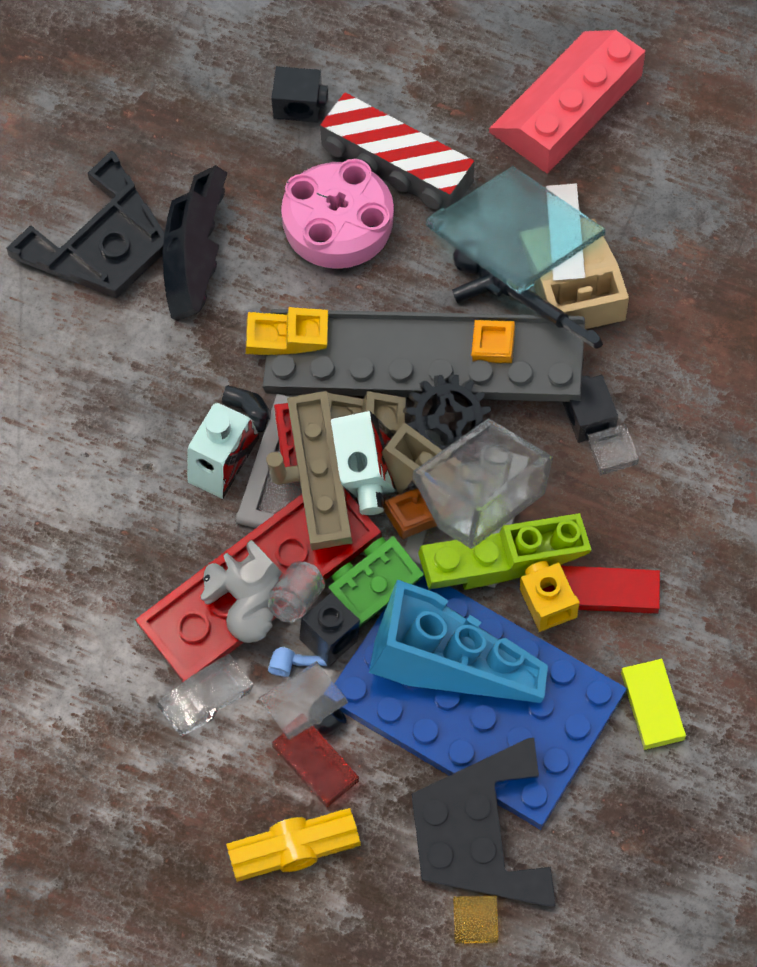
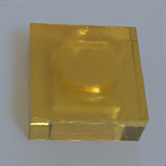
[453,896,498,944]

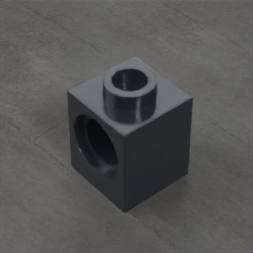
[271,66,328,122]
[563,374,618,443]
[299,593,360,667]

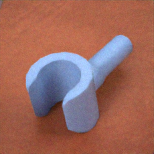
[268,647,327,677]

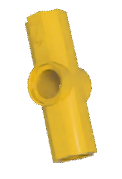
[226,808,361,882]

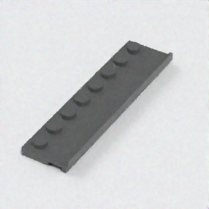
[263,309,585,402]

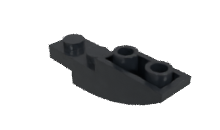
[163,165,228,321]

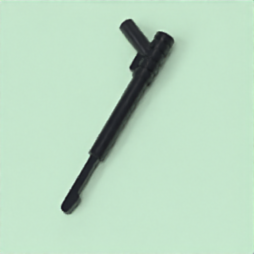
[452,260,603,349]

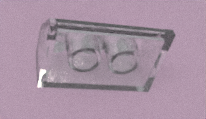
[412,418,553,549]

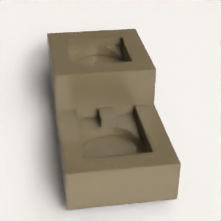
[328,391,406,435]

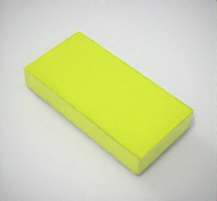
[621,659,686,750]

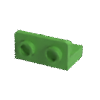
[328,536,425,627]

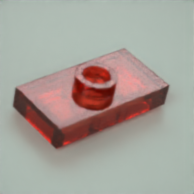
[272,716,359,808]

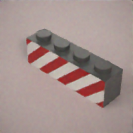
[320,92,474,214]

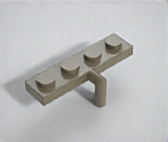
[266,391,352,550]

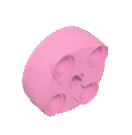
[282,159,394,269]

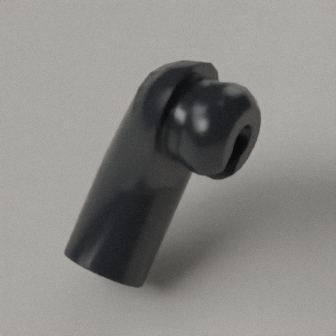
[222,385,271,432]

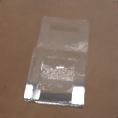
[157,654,254,737]

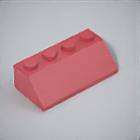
[489,30,645,174]

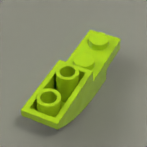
[418,513,592,590]

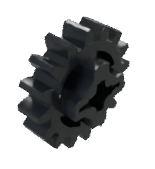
[403,375,491,461]

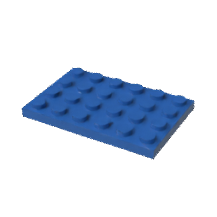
[325,570,627,830]

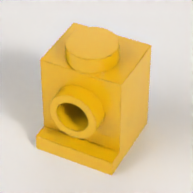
[520,561,579,632]

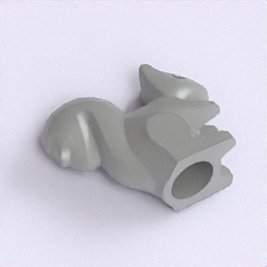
[201,540,282,643]

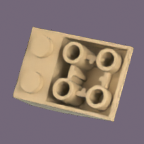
[519,219,629,329]

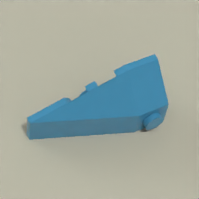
[369,580,548,703]

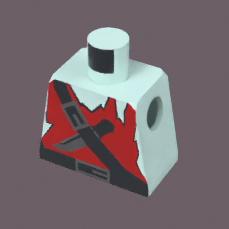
[187,403,259,499]
[331,411,397,515]

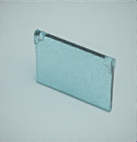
[426,166,605,293]

